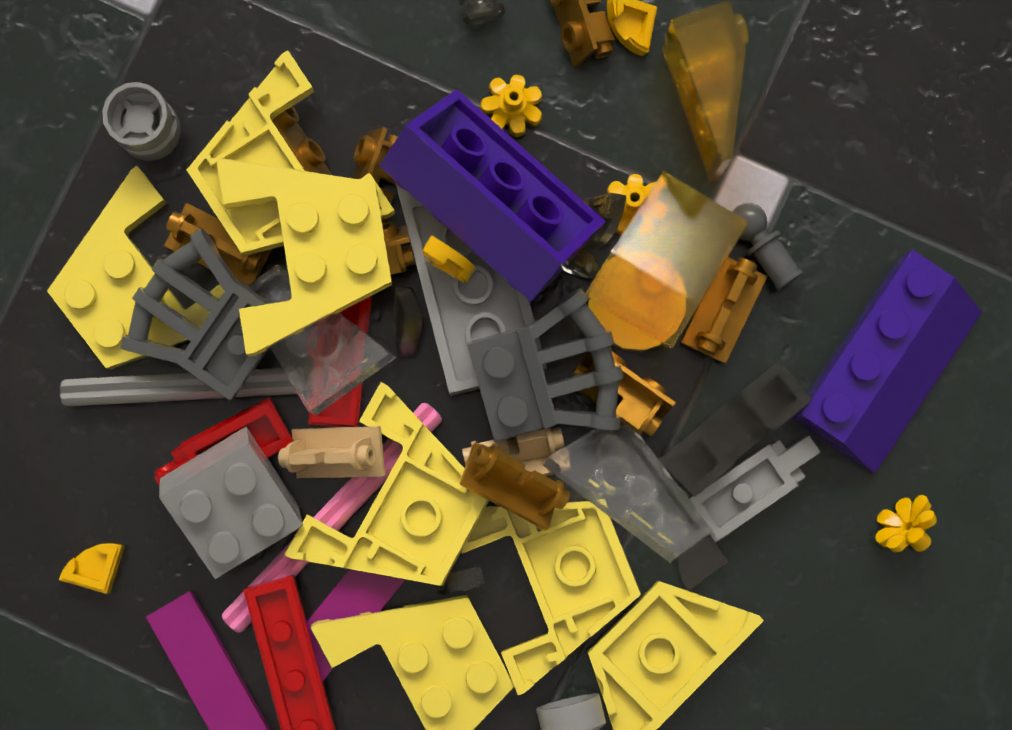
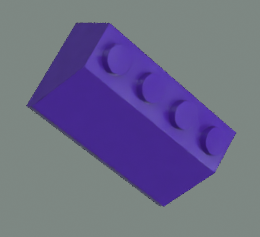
[379,89,606,302]
[791,249,982,474]

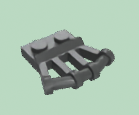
[120,228,271,401]
[467,288,624,441]

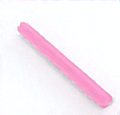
[222,403,442,633]

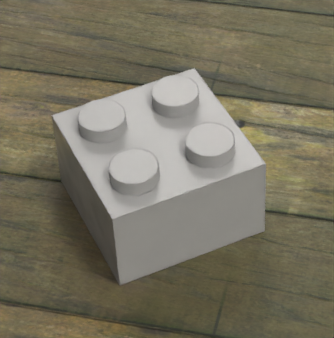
[159,426,303,579]

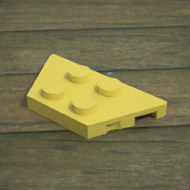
[587,581,764,730]

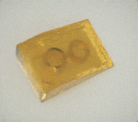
[662,0,749,183]
[586,171,748,349]

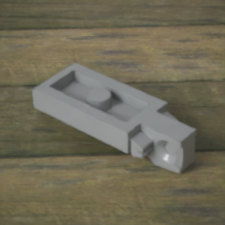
[686,436,820,542]

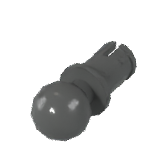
[729,203,804,291]

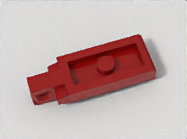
[154,397,294,486]

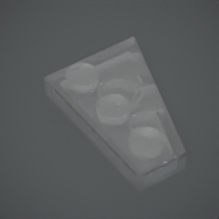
[249,264,397,415]
[543,421,713,563]

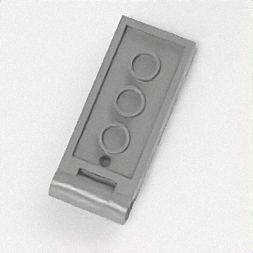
[395,182,547,396]

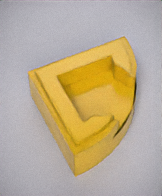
[606,0,657,56]
[422,235,476,284]
[59,543,125,594]

